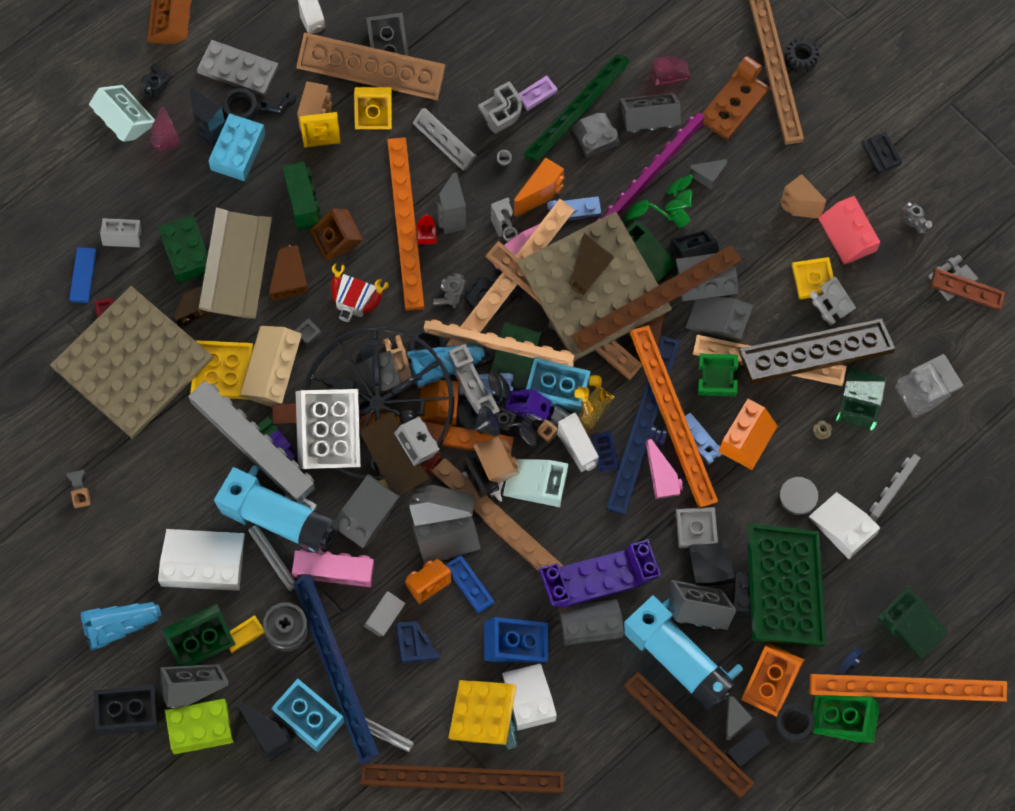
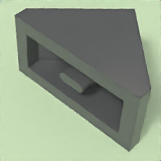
[689,159,727,190]
[726,696,752,741]

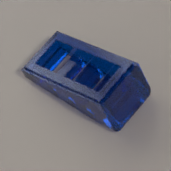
[591,430,619,473]

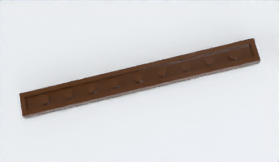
[572,244,741,353]
[361,764,564,794]

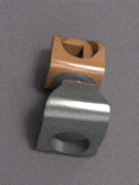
[537,404,571,442]
[67,470,91,508]

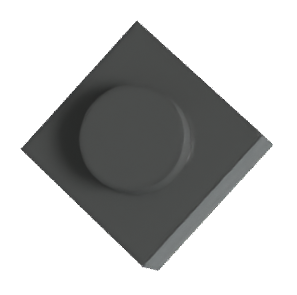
[294,318,322,346]

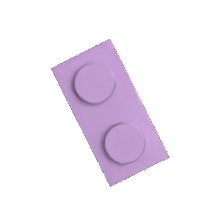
[518,76,557,111]

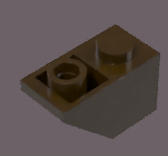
[174,286,211,327]

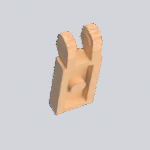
[384,335,414,384]

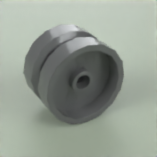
[263,603,308,652]

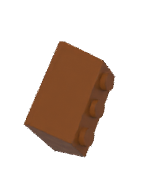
[147,0,192,44]

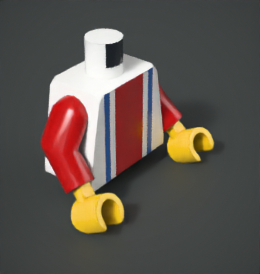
[331,264,389,322]

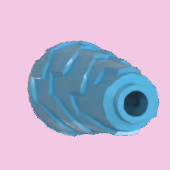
[407,343,484,389]
[80,602,161,651]

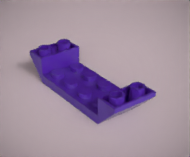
[539,540,661,607]

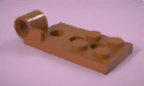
[702,56,771,141]

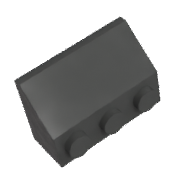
[620,93,681,132]
[436,172,466,234]
[676,253,738,301]
[413,516,481,564]
[669,580,736,630]
[558,599,624,646]

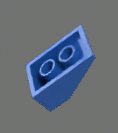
[484,617,548,663]

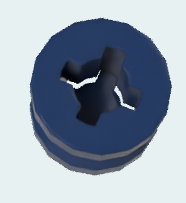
[649,425,668,448]

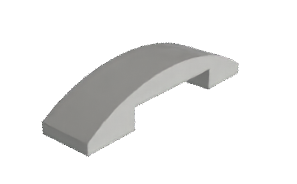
[448,344,500,414]

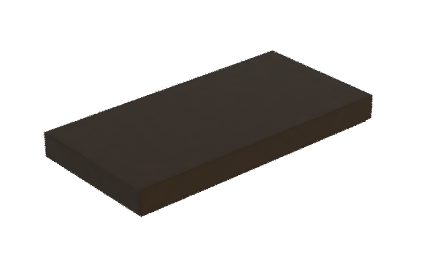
[359,412,430,497]

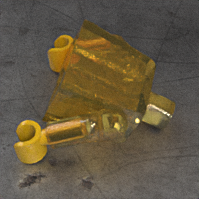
[575,375,615,433]

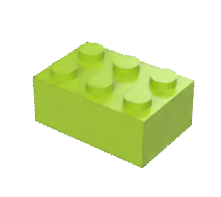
[165,699,234,754]

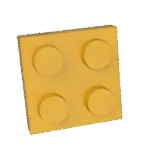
[791,257,834,300]

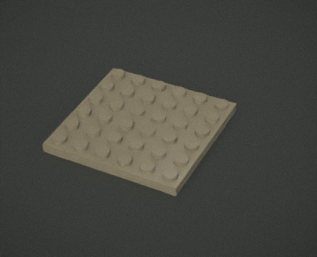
[517,212,672,361]
[50,286,213,439]

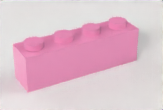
[292,549,374,587]

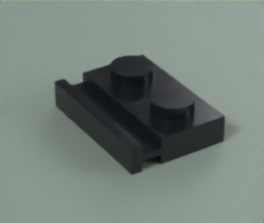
[861,132,902,174]

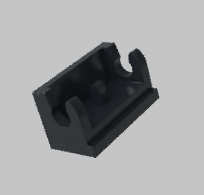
[463,454,499,498]

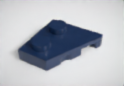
[396,621,440,663]
[833,647,863,675]

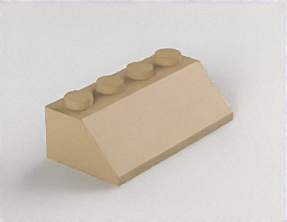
[240,326,302,408]

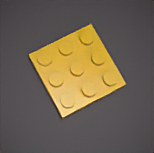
[191,340,253,399]
[448,680,517,745]

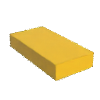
[228,615,265,654]

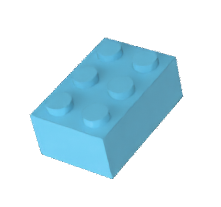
[208,113,265,181]
[526,358,590,413]
[271,679,344,752]

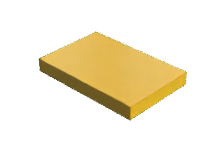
[300,112,341,148]

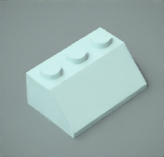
[89,85,157,142]

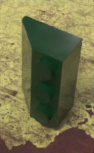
[163,604,236,666]

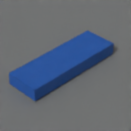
[69,247,97,303]
[445,555,494,614]

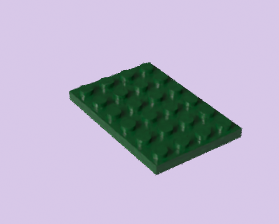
[746,524,826,647]

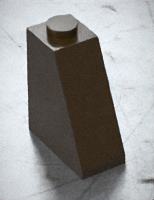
[569,233,614,296]

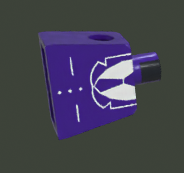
[504,389,553,421]

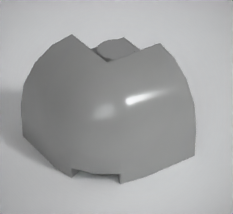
[478,81,522,133]

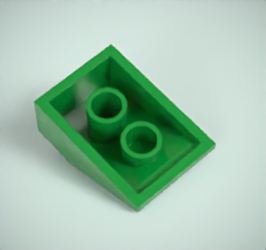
[812,695,880,743]

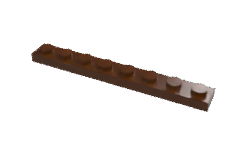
[624,672,755,799]

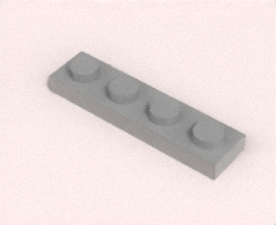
[413,108,476,171]
[869,454,920,523]

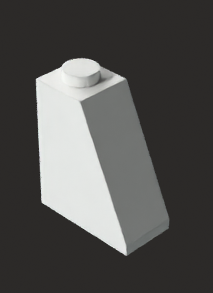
[557,413,599,472]

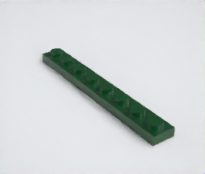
[523,55,630,162]

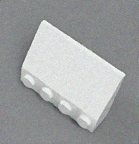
[296,389,360,469]
[158,529,245,591]

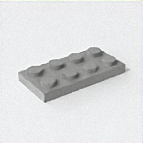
[197,40,279,97]

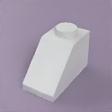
[298,0,325,34]

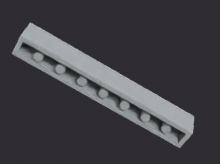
[188,381,315,504]

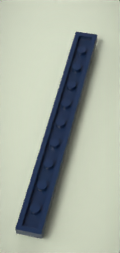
[606,336,680,516]
[293,574,379,764]

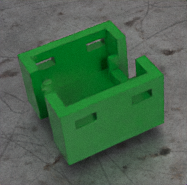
[698,353,738,397]

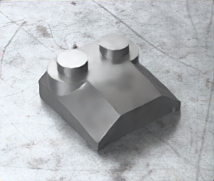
[571,113,620,158]

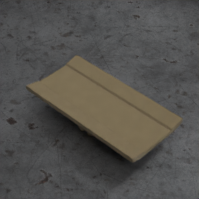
[199,207,272,318]

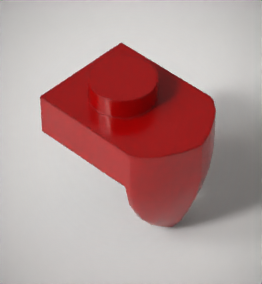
[416,214,437,244]

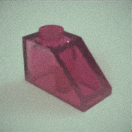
[651,56,691,85]
[150,107,180,153]

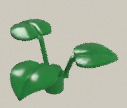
[623,174,693,228]

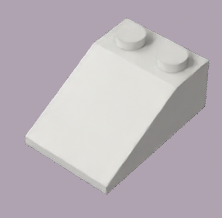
[808,492,880,559]
[502,663,557,731]

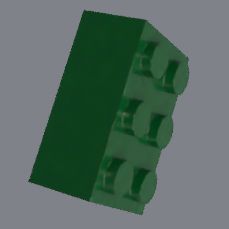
[282,161,322,231]
[158,215,208,284]

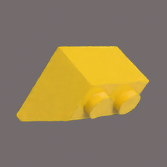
[354,87,392,129]

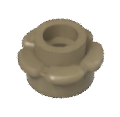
[813,421,832,439]

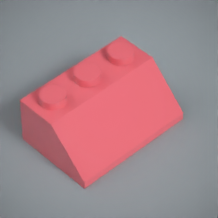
[818,196,880,265]

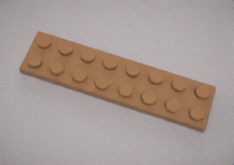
[296,32,446,101]

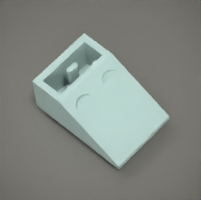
[503,459,568,507]

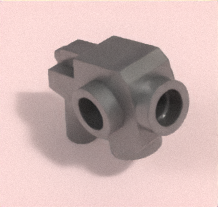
[902,202,932,234]
[433,273,467,308]

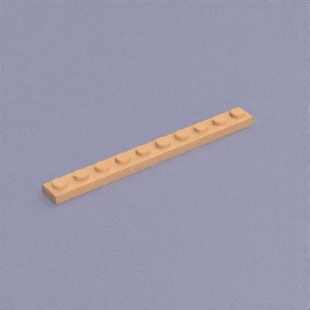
[446,199,574,347]

